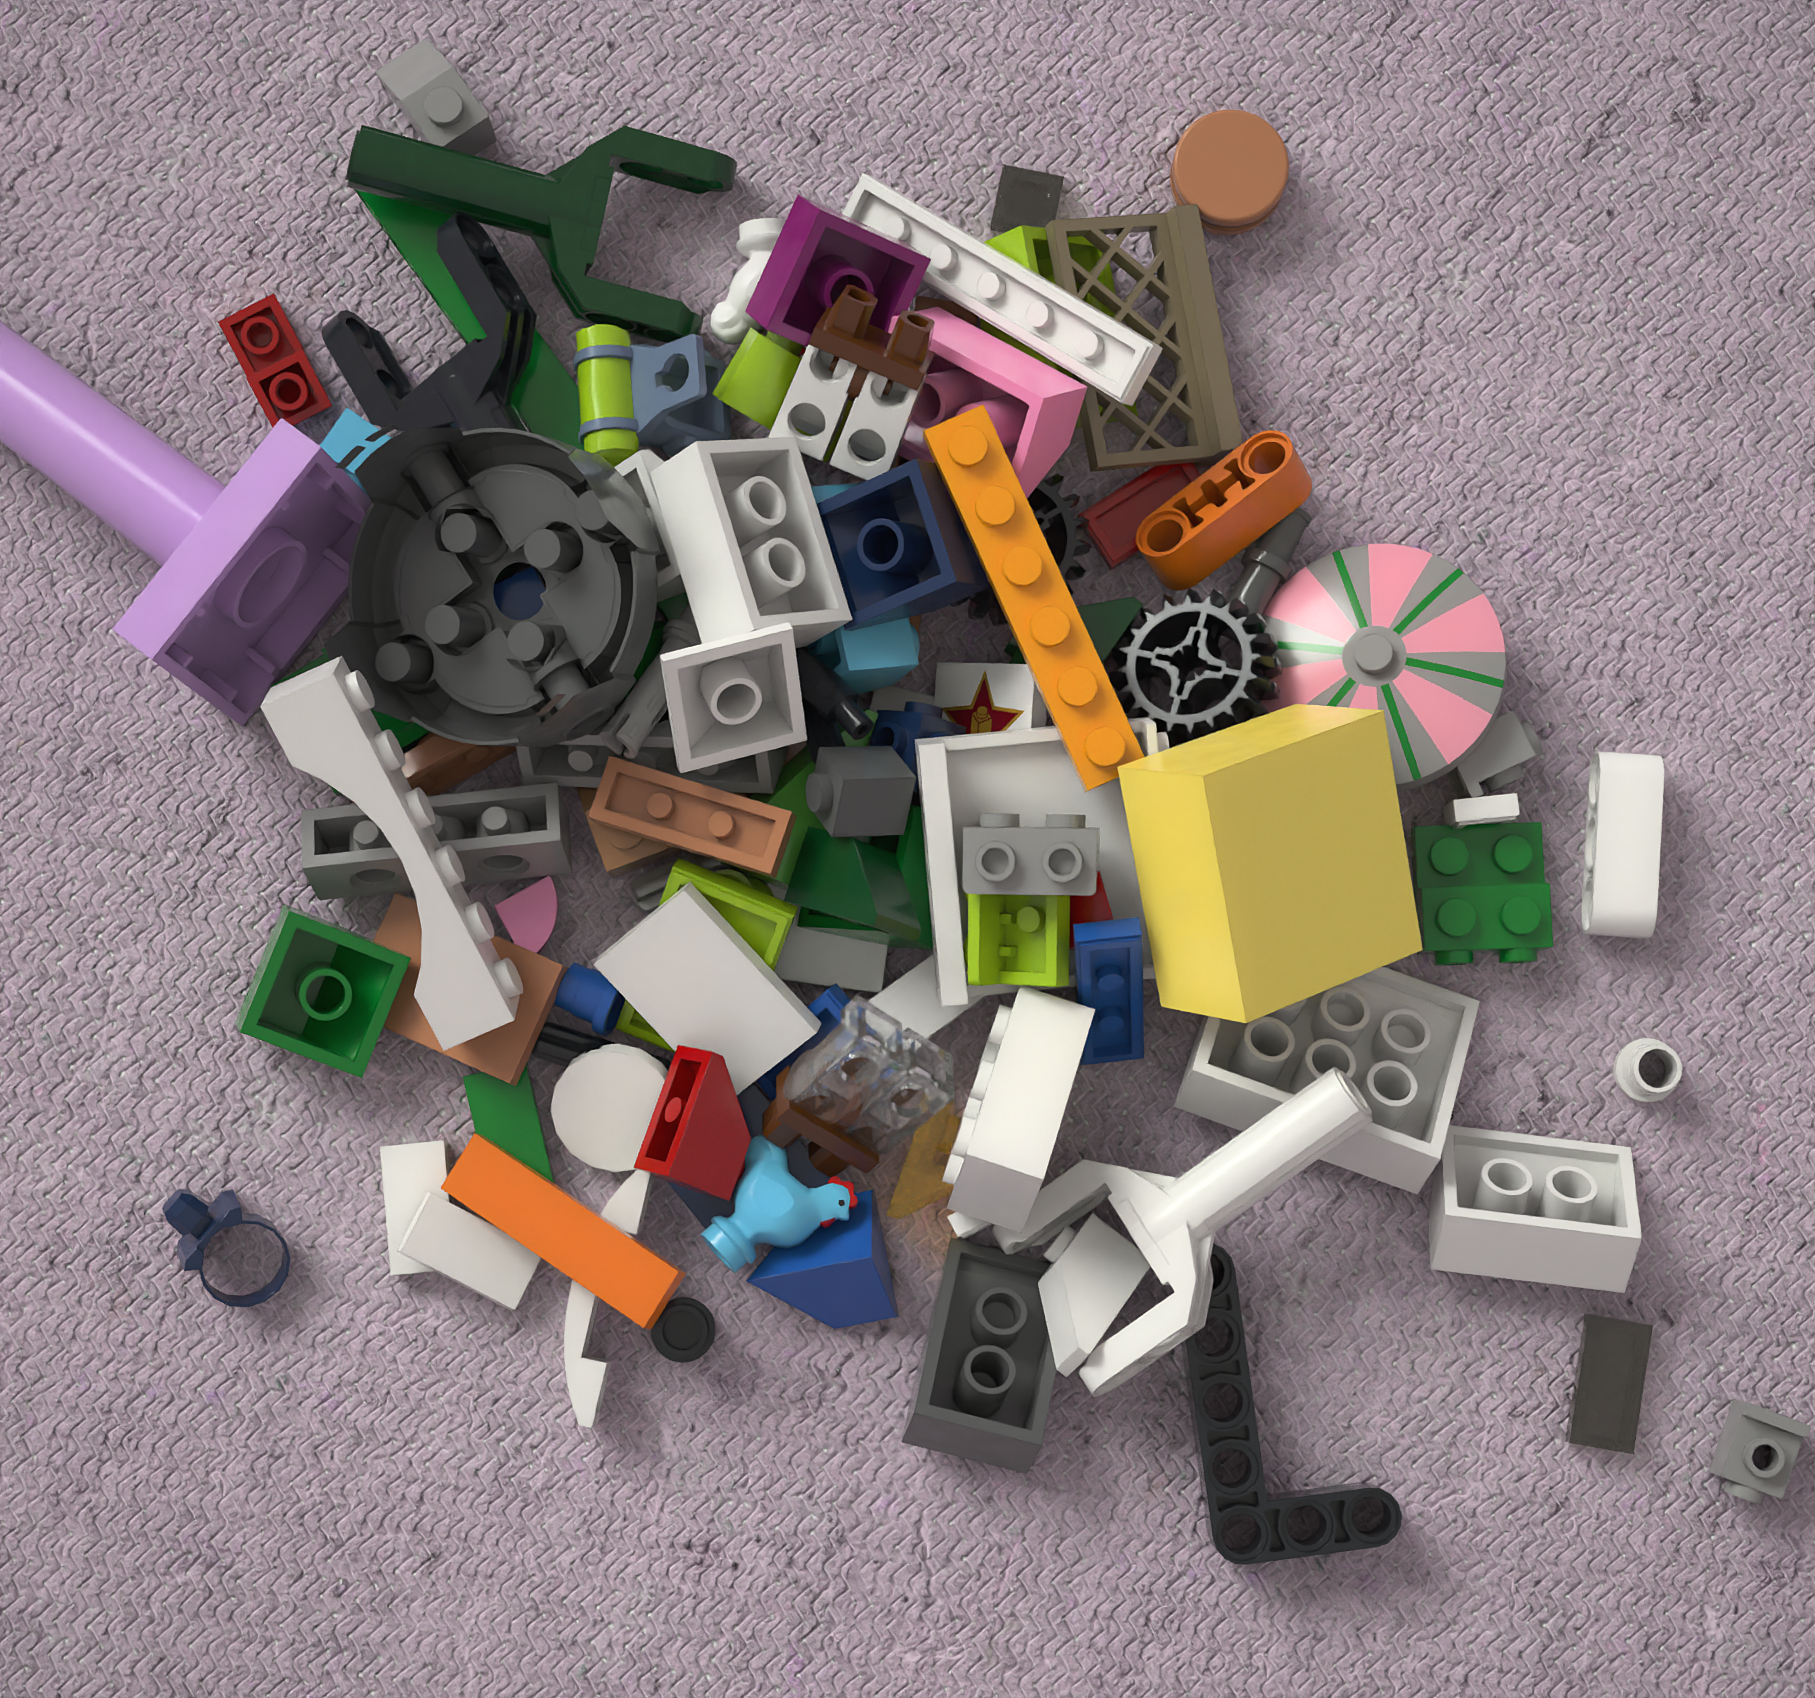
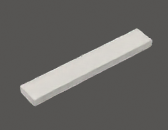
[842,173,1163,406]

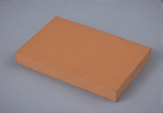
[374,892,569,1086]

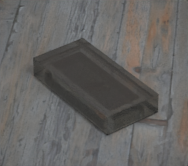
[1565,1313,1653,1454]

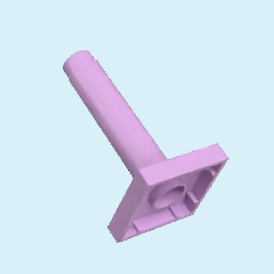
[0,320,371,727]

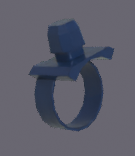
[162,1189,290,1307]

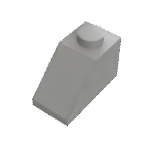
[375,38,497,156]

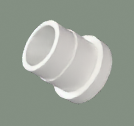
[1613,1038,1682,1102]

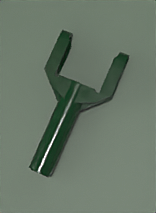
[345,125,737,343]

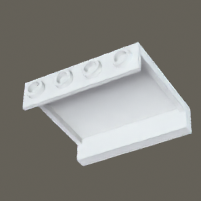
[914,717,1169,1007]

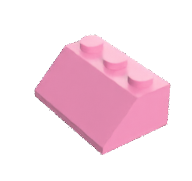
[888,307,1087,498]

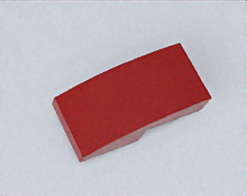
[218,293,333,428]

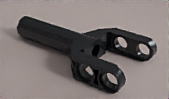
[321,211,560,589]

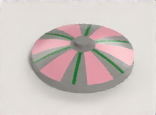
[1261,544,1507,792]

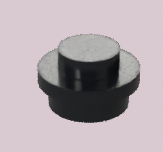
[651,1297,716,1363]

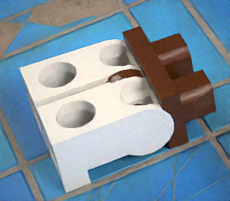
[768,285,935,480]

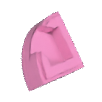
[494,876,559,954]

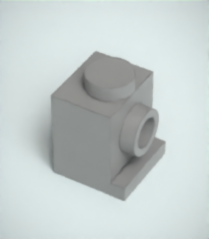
[1446,710,1543,799]
[1708,1399,1811,1506]

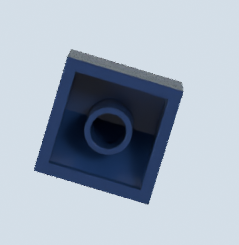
[817,458,990,631]

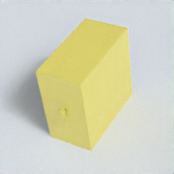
[1117,704,1423,1023]

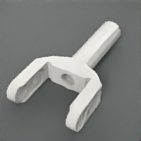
[991,1067,1373,1397]

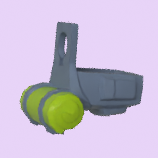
[573,324,731,467]

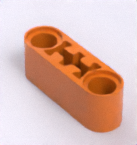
[1136,430,1312,591]

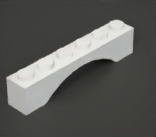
[260,656,523,1051]

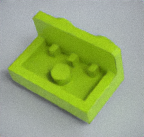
[963,892,1070,987]

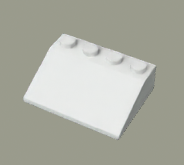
[1174,966,1480,1194]

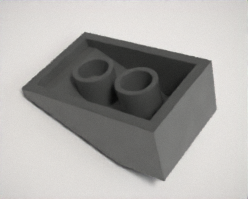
[901,1238,1056,1474]

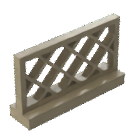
[1045,204,1243,472]

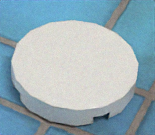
[551,1043,668,1172]

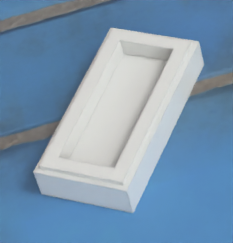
[380,1140,452,1276]
[397,1193,541,1310]

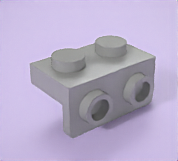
[962,813,1100,896]

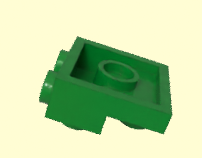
[1411,822,1553,966]

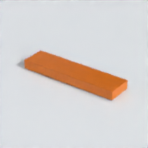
[441,1133,686,1329]

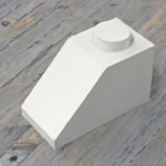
[1038,1213,1151,1377]

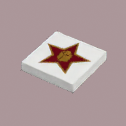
[934,662,1047,734]

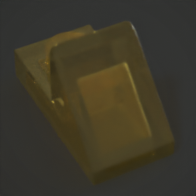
[886,1092,961,1219]

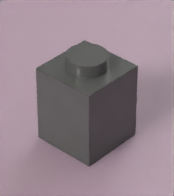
[805,746,916,837]

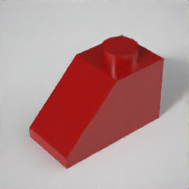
[633,1045,751,1201]

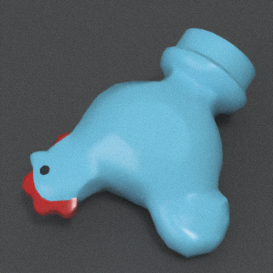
[700,1135,858,1273]

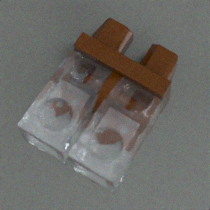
[762,995,955,1178]

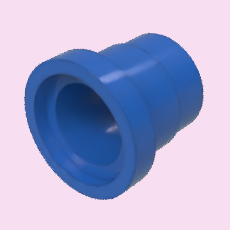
[555,963,625,1037]

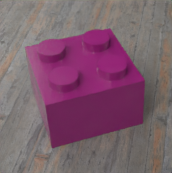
[745,194,931,347]

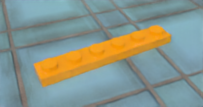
[923,404,1144,793]

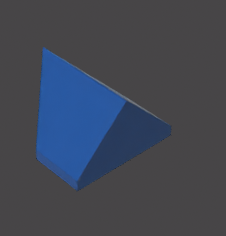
[746,1189,899,1329]

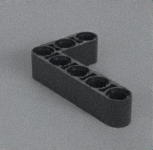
[1174,1243,1402,1565]

